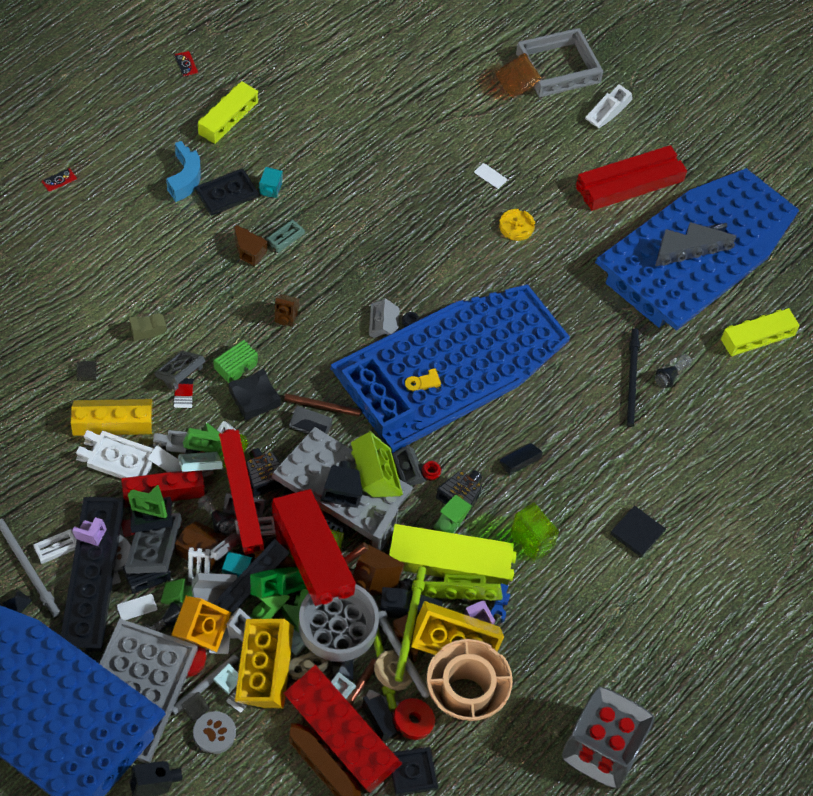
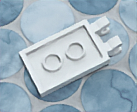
[76,430,154,478]

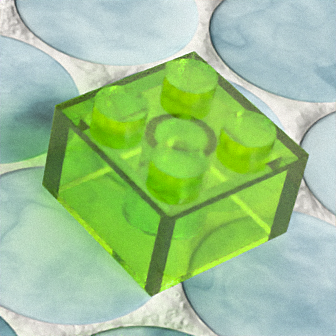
[511,502,559,562]

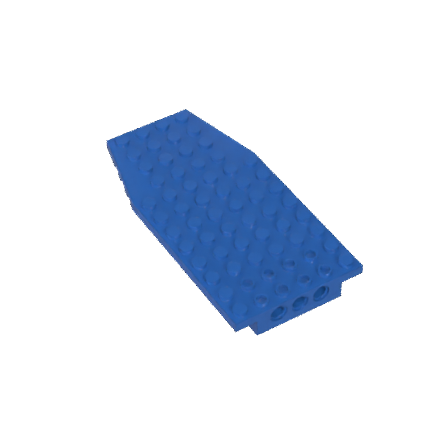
[595,168,799,331]
[330,284,570,453]
[0,606,166,796]

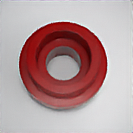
[422,461,441,480]

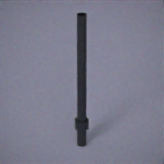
[627,328,640,427]

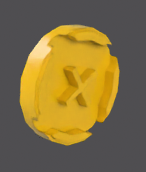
[499,209,535,241]

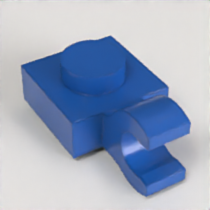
[491,583,510,623]

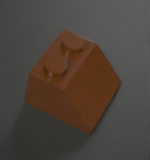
[175,521,228,572]
[353,545,405,596]

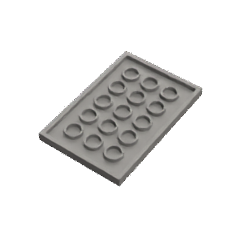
[271,427,413,540]
[99,619,198,763]

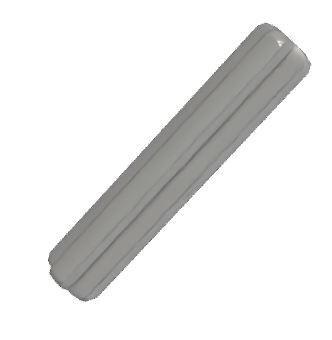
[209,533,241,560]

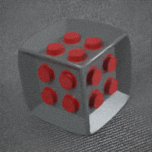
[562,686,655,789]

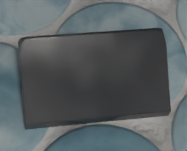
[499,443,543,476]

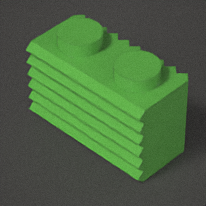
[213,339,258,383]

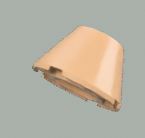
[427,639,513,721]

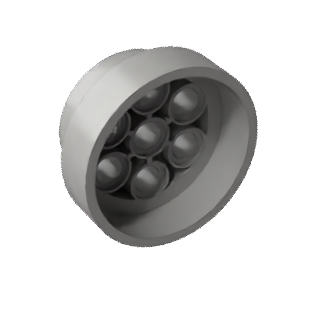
[299,584,379,662]

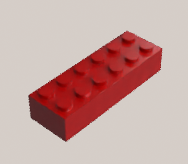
[283,665,402,793]

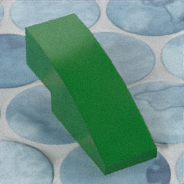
[250,566,307,598]

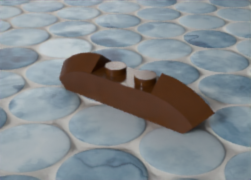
[289,723,361,796]

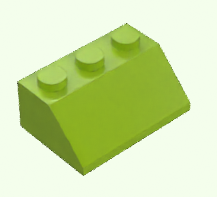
[351,431,403,497]

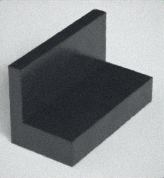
[362,695,401,742]

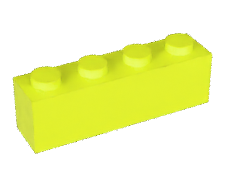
[198,81,258,144]
[721,308,800,357]

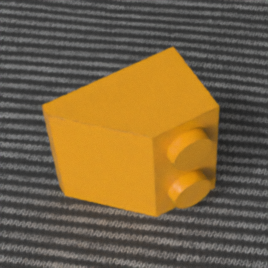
[171,596,231,652]

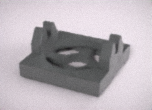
[155,351,205,391]

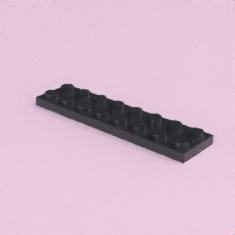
[61,497,125,651]

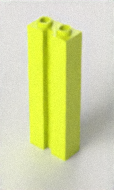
[389,524,517,585]

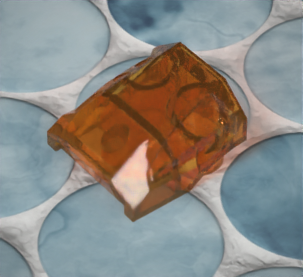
[495,53,543,98]

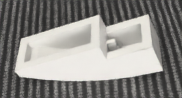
[585,84,632,128]

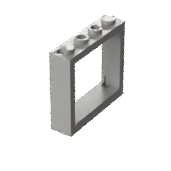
[516,28,603,98]

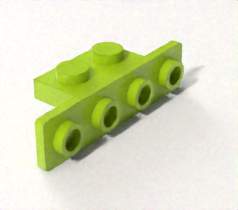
[422,574,503,601]

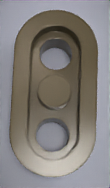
[288,652,328,681]

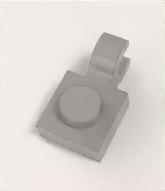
[153,430,187,453]

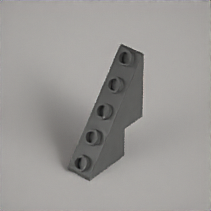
[655,222,736,266]

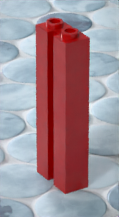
[576,145,687,211]
[219,429,264,558]
[272,489,356,606]

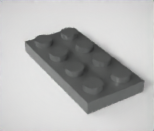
[125,513,182,574]

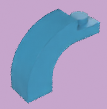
[166,141,201,202]

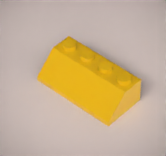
[71,399,152,436]
[411,601,504,655]
[235,619,294,708]

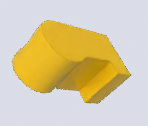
[405,368,441,391]

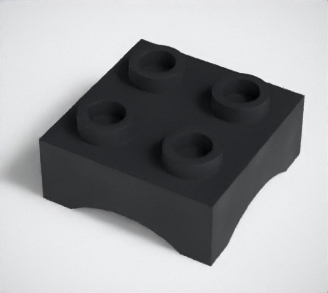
[229,369,281,420]

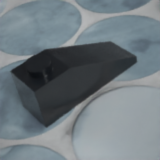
[380,587,442,618]

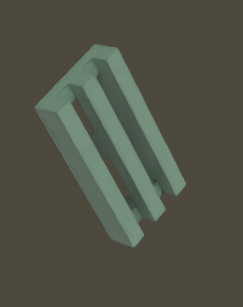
[266,219,305,253]

